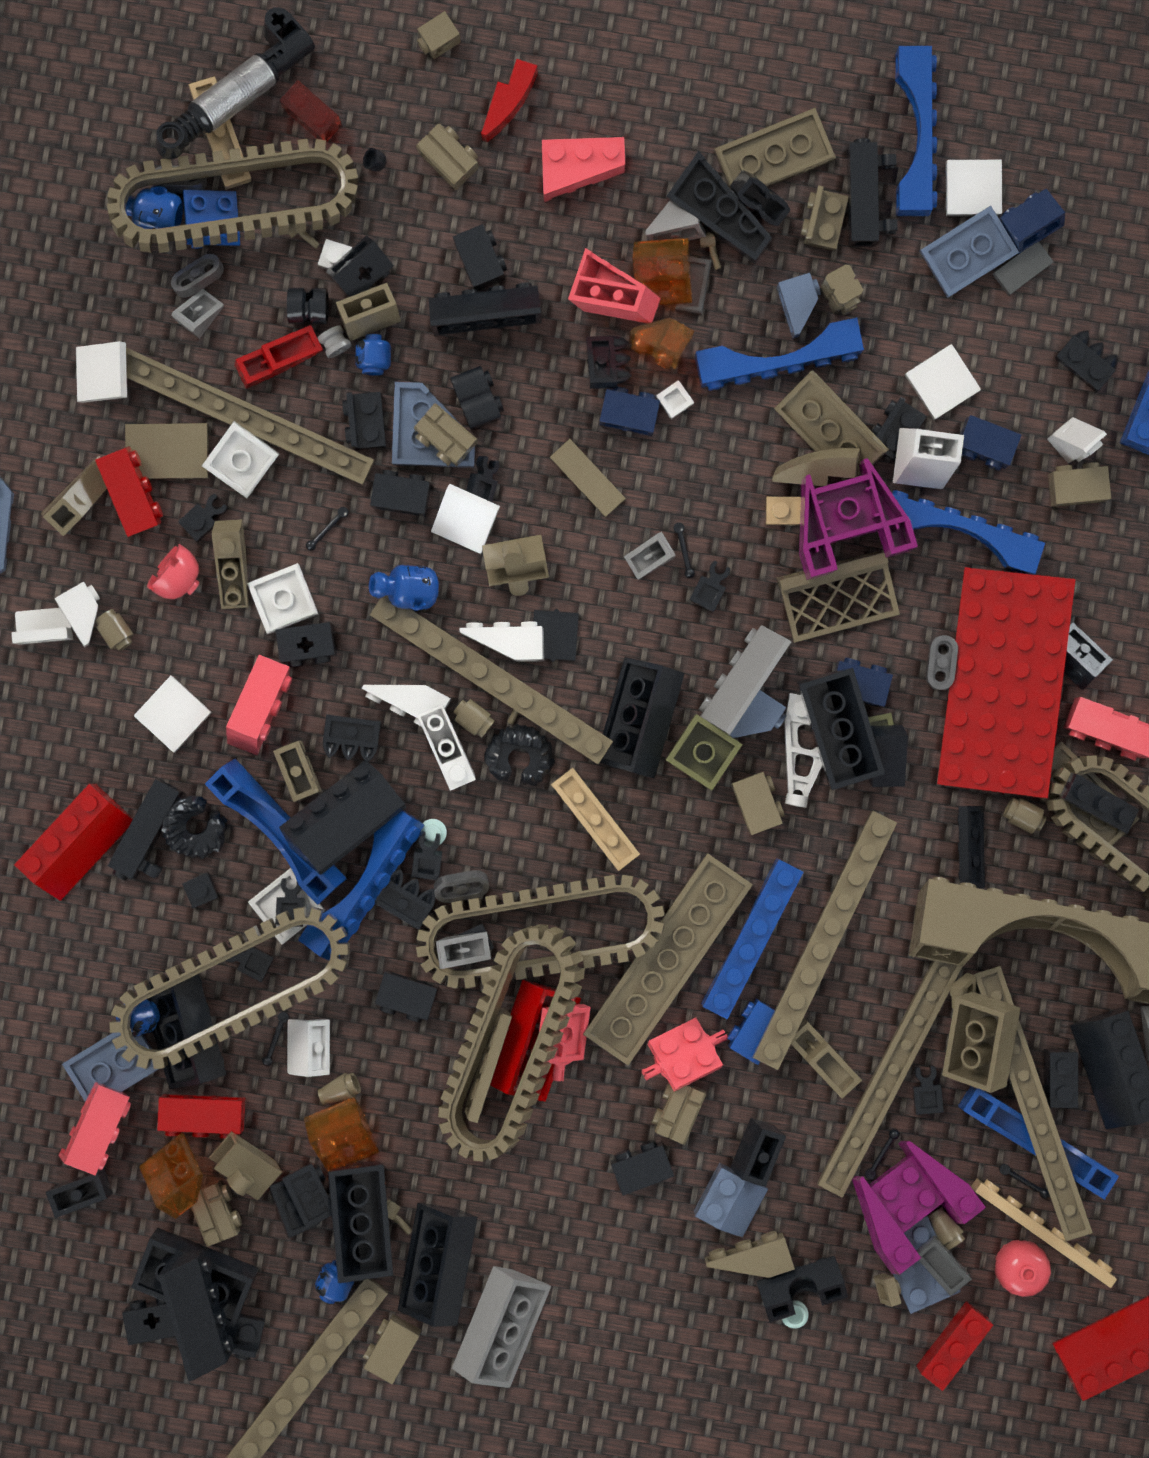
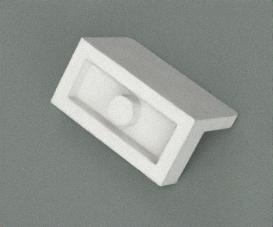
[12,608,73,645]
[287,1019,330,1077]

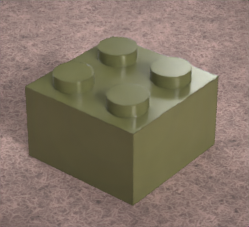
[665,714,743,791]

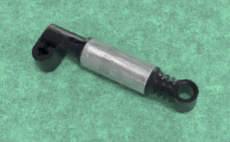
[156,7,315,159]

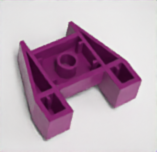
[799,458,918,580]
[852,1141,986,1275]

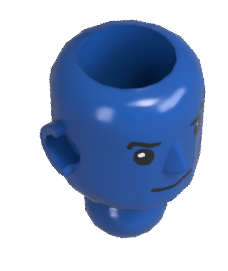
[126,186,183,229]
[369,565,439,610]

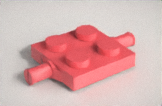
[539,998,591,1081]
[642,1018,728,1092]

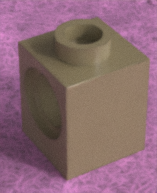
[416,11,461,60]

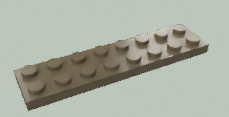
[583,853,753,1065]

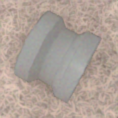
[318,325,352,358]

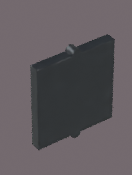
[533,609,579,662]

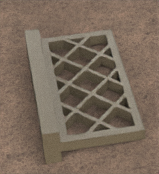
[776,550,900,643]

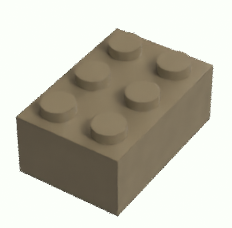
[942,992,1021,1093]

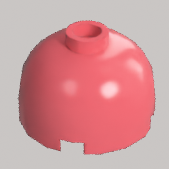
[147,544,200,599]
[995,1240,1051,1297]

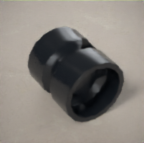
[287,287,329,324]

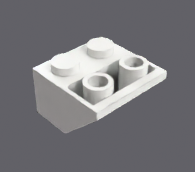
[893,428,964,489]

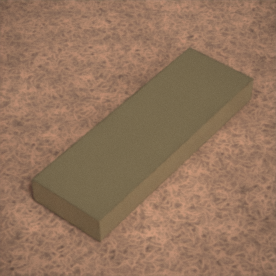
[550,439,626,518]

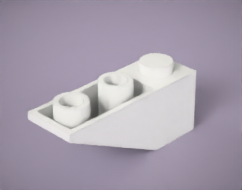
[1047,417,1107,463]
[460,621,544,662]
[362,685,451,727]
[417,704,476,791]

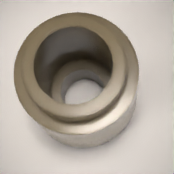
[95,609,134,651]
[453,699,495,738]
[1003,797,1046,834]

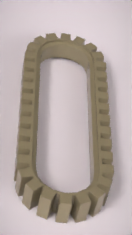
[107,139,358,253]
[1046,755,1149,901]
[416,875,665,988]
[109,906,350,1069]
[438,924,585,1162]

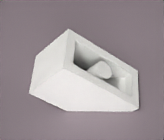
[55,582,100,647]

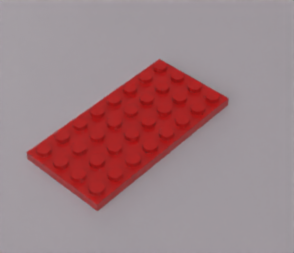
[937,567,1076,798]

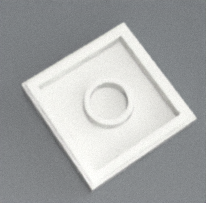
[946,160,1002,216]
[76,341,127,403]
[905,344,981,420]
[202,421,279,498]
[431,484,500,554]
[247,563,319,634]
[134,676,212,753]
[248,868,325,945]

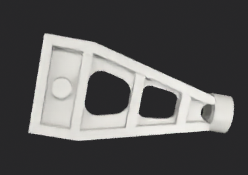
[784,693,822,808]

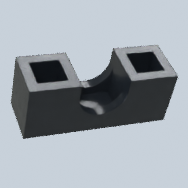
[756,1255,848,1323]

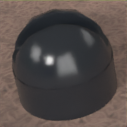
[363,148,387,172]

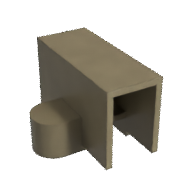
[482,535,549,596]
[209,1131,282,1200]

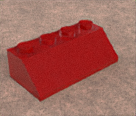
[14,784,133,901]
[490,979,581,1102]
[1052,1296,1149,1401]

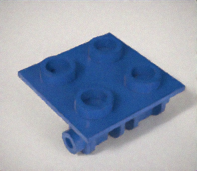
[183,190,240,249]

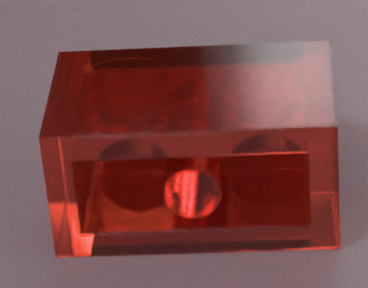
[280,80,342,142]

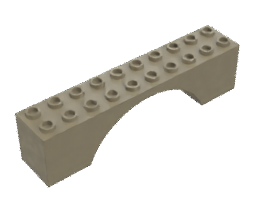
[909,877,1149,1004]

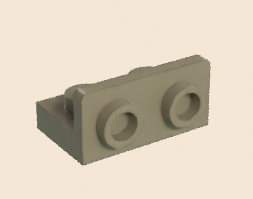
[801,185,849,251]

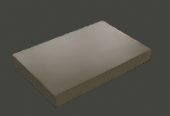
[125,423,209,480]

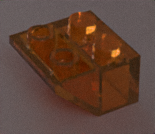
[632,238,692,305]
[629,318,694,369]
[304,1097,379,1171]
[139,1133,203,1219]

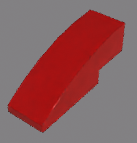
[481,59,538,142]
[234,325,323,389]

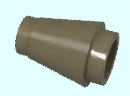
[318,1073,361,1105]
[928,1207,965,1250]

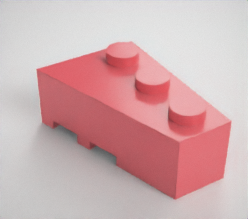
[542,137,625,202]
[568,248,661,324]
[226,655,292,756]
[1063,697,1149,761]
[58,1082,131,1175]

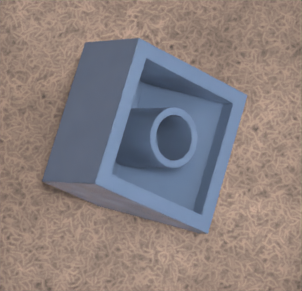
[694,1162,768,1237]

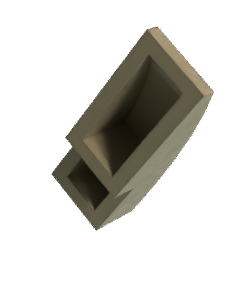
[772,448,860,486]
[791,1018,862,1099]

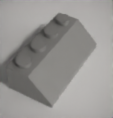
[698,625,791,735]
[452,1266,551,1388]

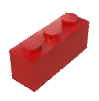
[95,446,163,537]
[157,1094,245,1138]
[916,1301,994,1391]

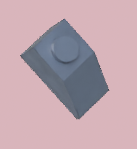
[776,273,821,339]
[729,690,787,738]

